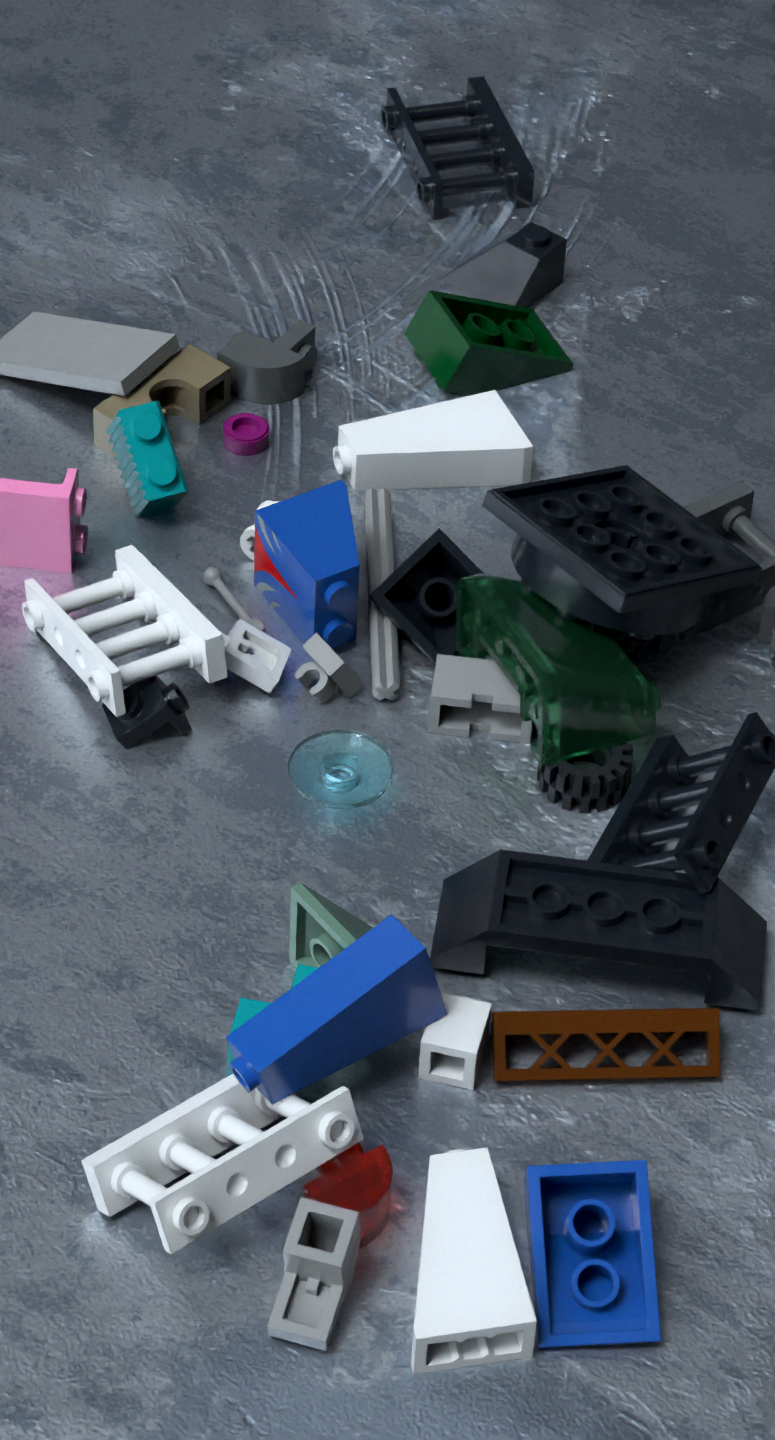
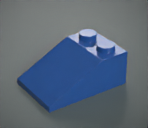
[523,1160,661,1349]

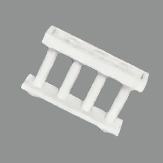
[22,544,227,717]
[81,1074,364,1254]

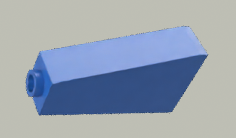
[226,914,447,1105]

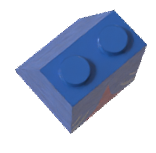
[254,480,360,649]

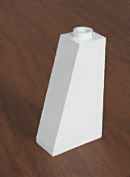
[333,390,533,491]
[411,1147,537,1375]

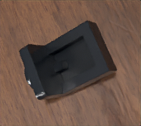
[102,675,192,749]

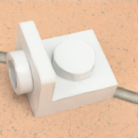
[213,619,292,693]

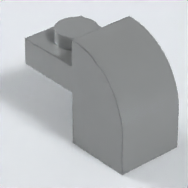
[267,1197,361,1351]

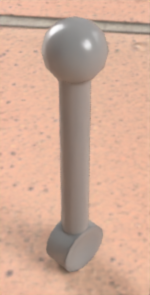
[203,567,265,633]

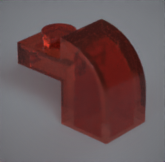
[303,1143,393,1249]

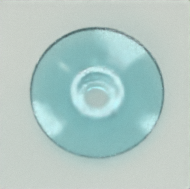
[288,730,393,809]

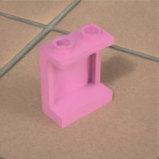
[0,468,88,573]

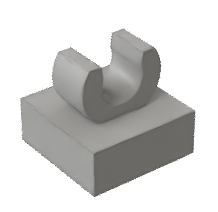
[295,632,365,704]

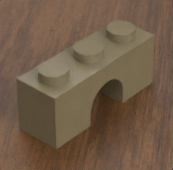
[93,344,231,457]

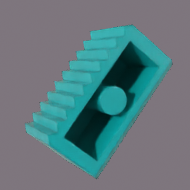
[105,401,189,516]

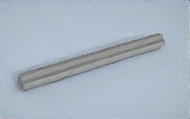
[364,488,400,701]

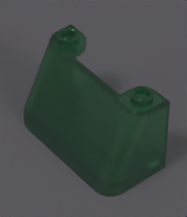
[456,574,661,766]

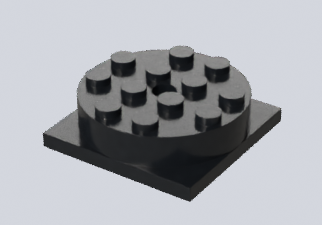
[482,465,763,640]

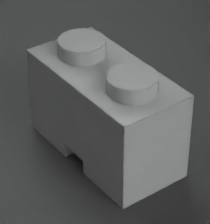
[428,654,539,744]

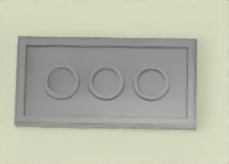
[0,311,180,396]

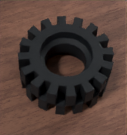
[537,717,634,813]

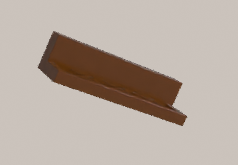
[489,1008,721,1081]

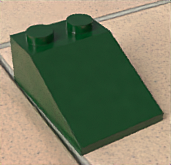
[404,290,574,395]

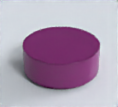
[223,413,270,456]

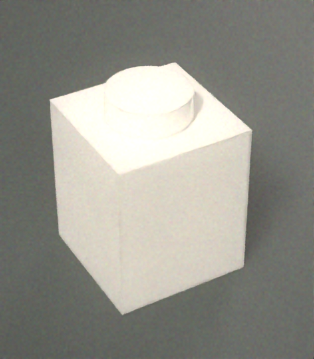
[418,992,492,1090]

